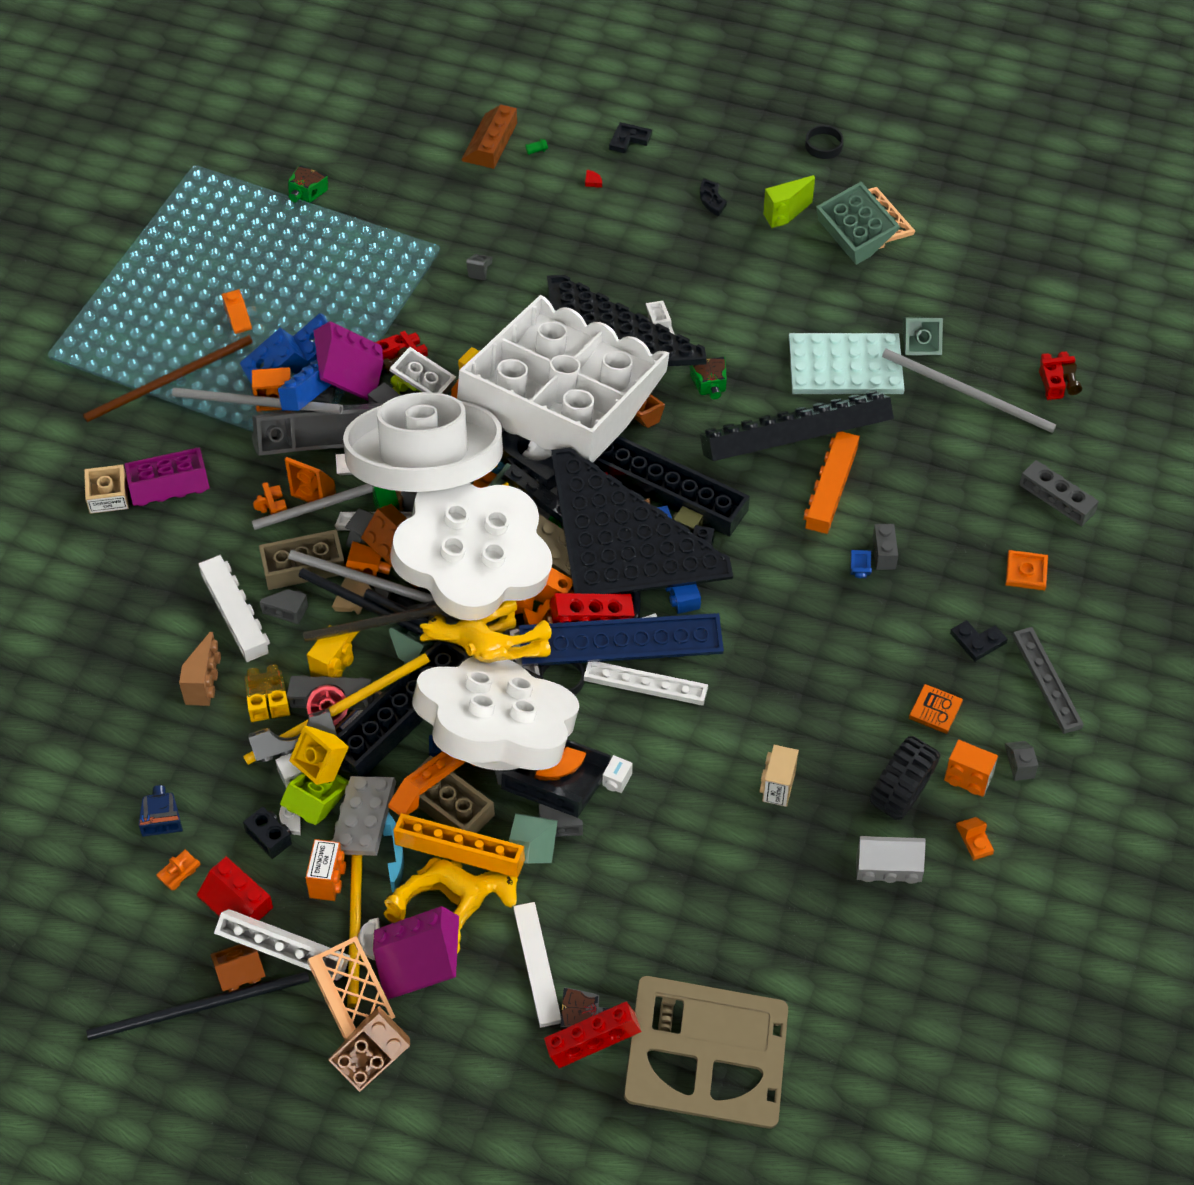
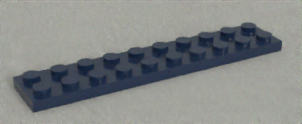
[518,613,724,667]

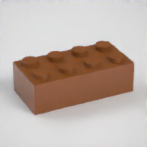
[361,504,419,589]

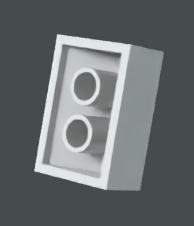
[389,347,456,395]

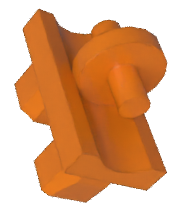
[253,482,287,515]
[156,849,201,890]

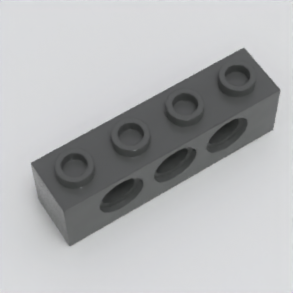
[1019,460,1099,526]

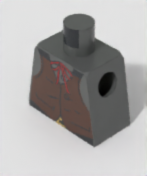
[561,987,610,1030]

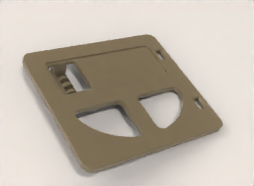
[624,976,788,1129]

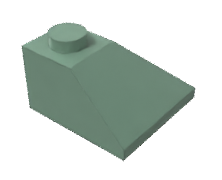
[903,317,943,355]
[389,626,435,664]
[509,813,558,864]

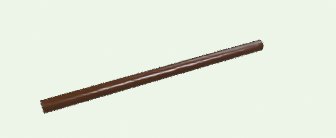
[83,335,253,422]

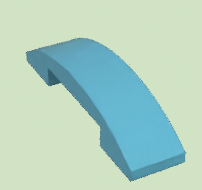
[383,812,404,892]

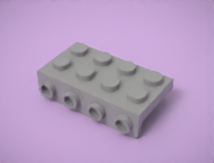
[331,776,396,856]

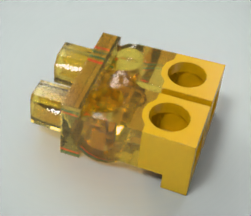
[245,664,290,722]

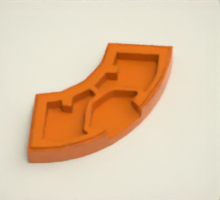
[535,747,586,780]

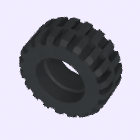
[869,736,941,820]

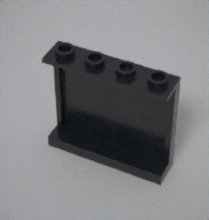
[501,739,611,818]

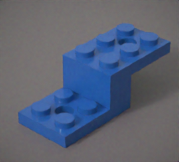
[240,313,328,385]

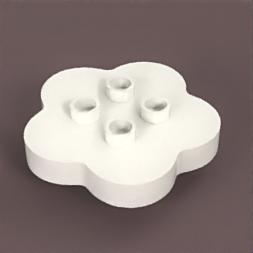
[390,483,552,621]
[412,657,579,770]

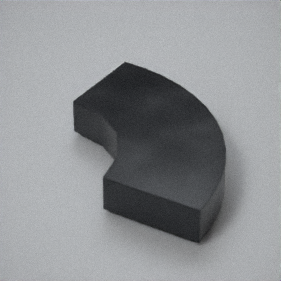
[700,178,727,216]

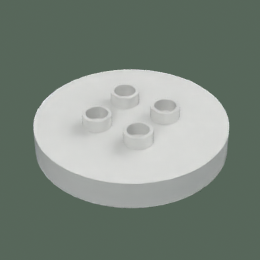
[343,392,503,492]

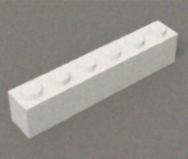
[199,555,270,663]
[214,909,350,980]

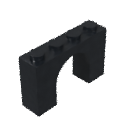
[500,430,556,490]

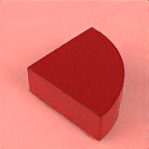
[585,170,602,188]

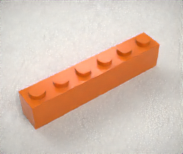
[803,431,860,534]

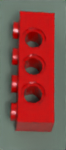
[549,593,635,623]
[544,1001,642,1068]

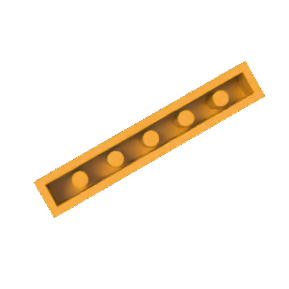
[393,813,525,878]

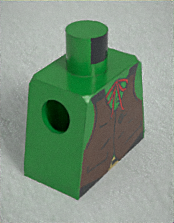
[288,165,328,203]
[690,357,727,400]

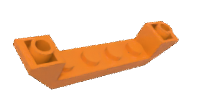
[388,751,475,815]

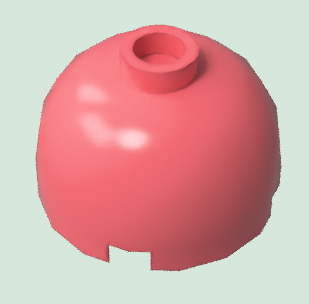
[306,685,348,726]

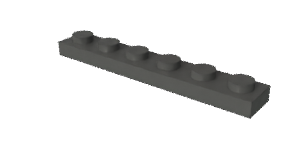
[1012,627,1084,734]

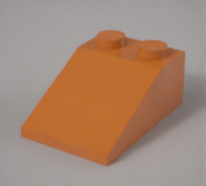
[285,457,336,502]

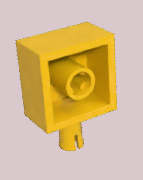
[307,623,360,678]

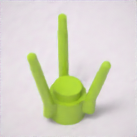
[390,375,422,395]

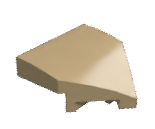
[332,577,372,615]

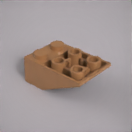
[179,632,221,706]
[328,1006,410,1092]

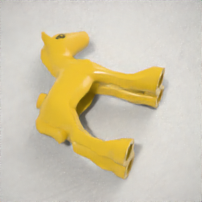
[420,601,552,663]
[384,857,518,954]

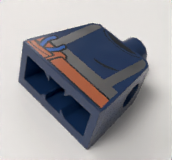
[139,785,183,837]

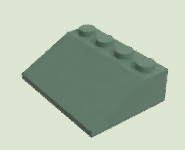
[816,182,900,265]

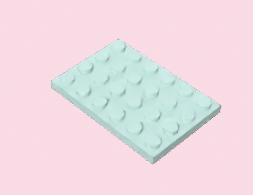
[789,333,904,394]

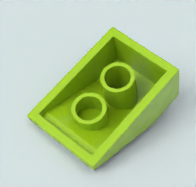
[763,175,815,228]
[280,773,349,825]

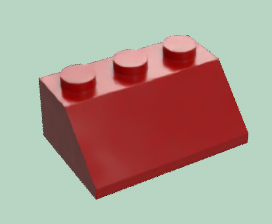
[197,856,273,920]

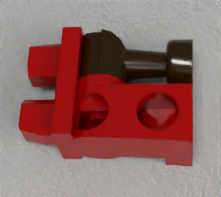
[375,331,428,374]
[1039,351,1082,400]

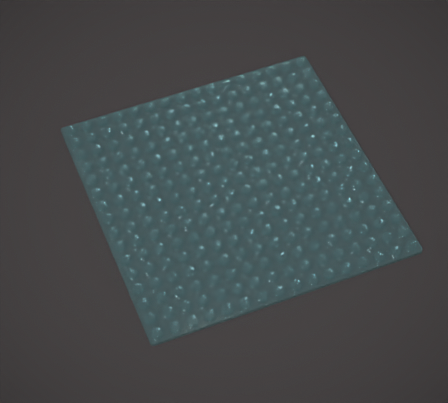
[48,165,440,432]

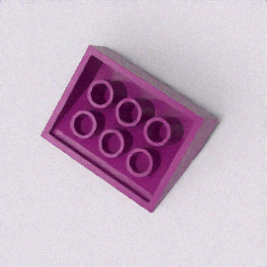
[314,321,384,401]
[124,447,210,506]
[373,906,459,1000]

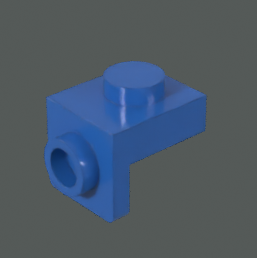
[850,550,872,578]

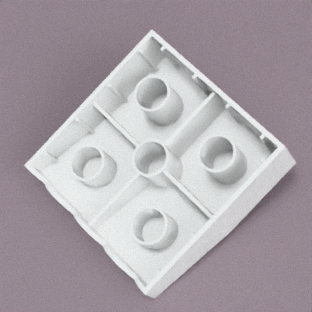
[457,295,669,463]

